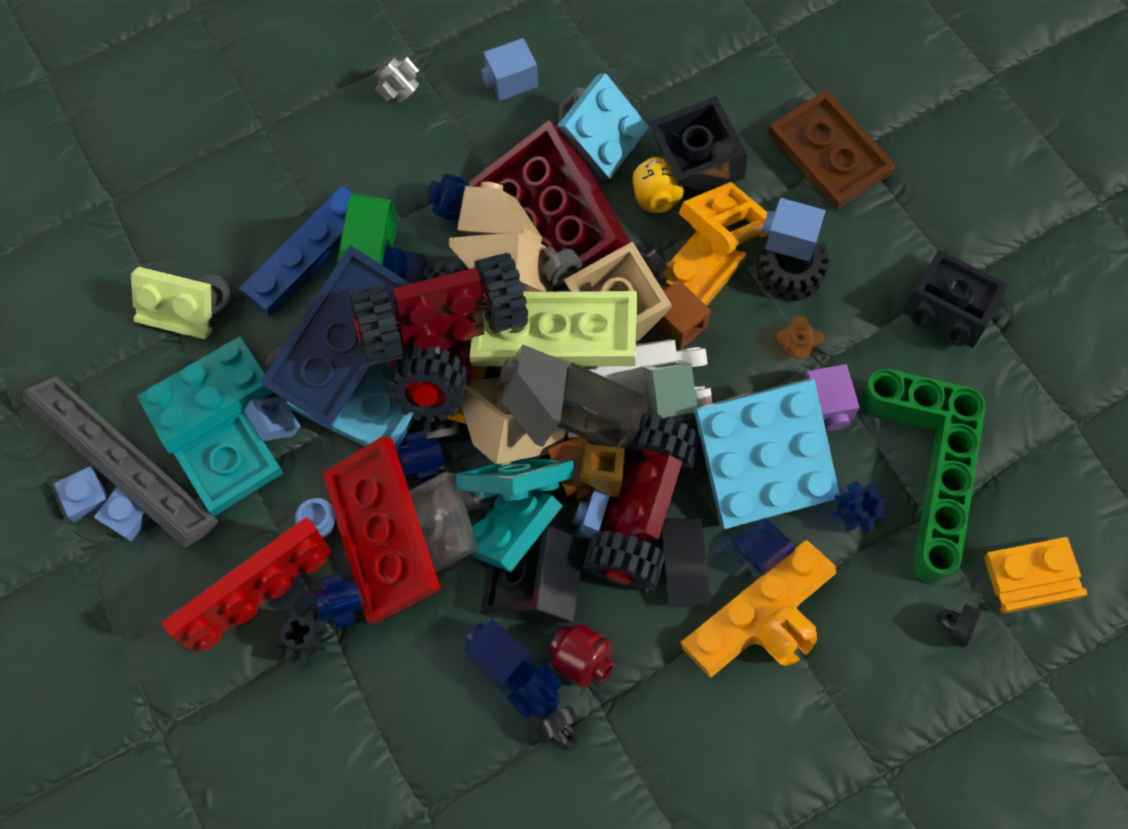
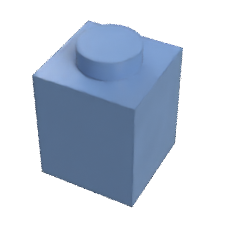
[481,38,538,101]
[762,198,826,262]

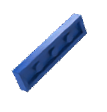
[239,186,351,316]

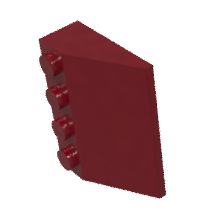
[464,120,631,292]

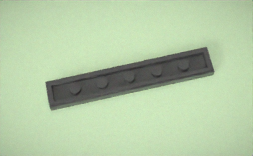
[21,376,218,548]

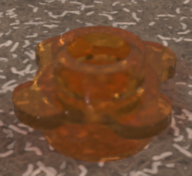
[777,316,824,360]

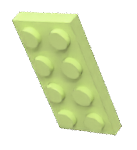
[470,291,637,366]

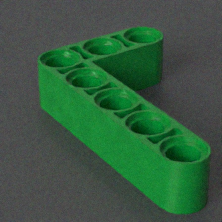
[337,192,398,391]
[861,369,985,585]

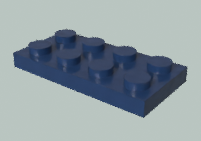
[260,245,410,428]

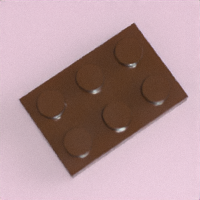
[768,90,897,210]

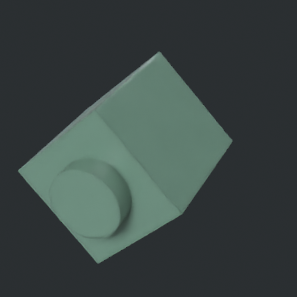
[642,360,697,423]

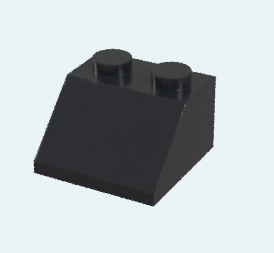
[648,96,748,191]
[480,526,585,624]

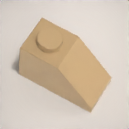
[457,182,542,244]

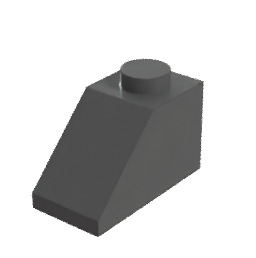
[499,344,568,447]

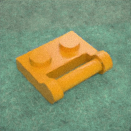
[678,182,768,256]

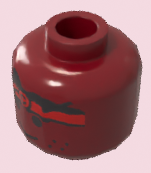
[549,623,615,688]

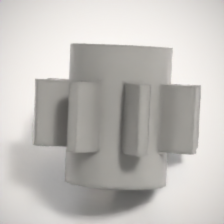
[374,56,419,102]

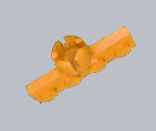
[681,540,836,678]

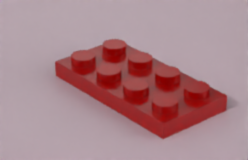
[322,436,441,623]
[161,517,332,654]

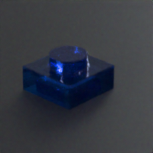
[734,517,795,576]

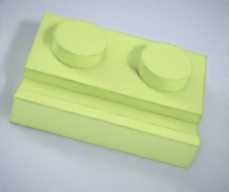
[131,267,212,339]

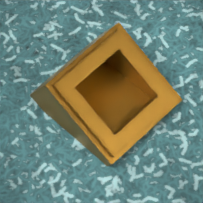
[580,443,625,498]

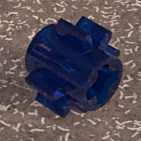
[426,174,470,220]
[398,430,446,483]
[834,481,887,533]
[313,573,363,629]
[507,663,563,719]

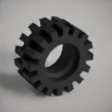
[756,236,829,302]

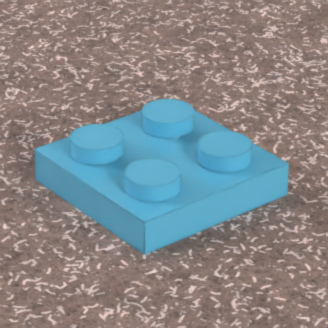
[557,73,649,180]

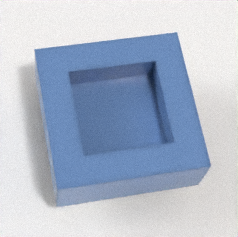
[244,397,301,441]
[54,466,109,522]
[94,487,150,542]
[571,489,610,545]

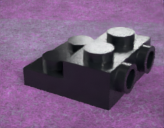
[902,249,1008,349]

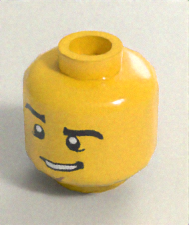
[632,157,684,213]

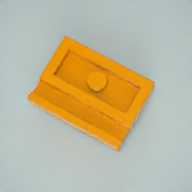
[661,231,747,306]
[983,537,1087,614]

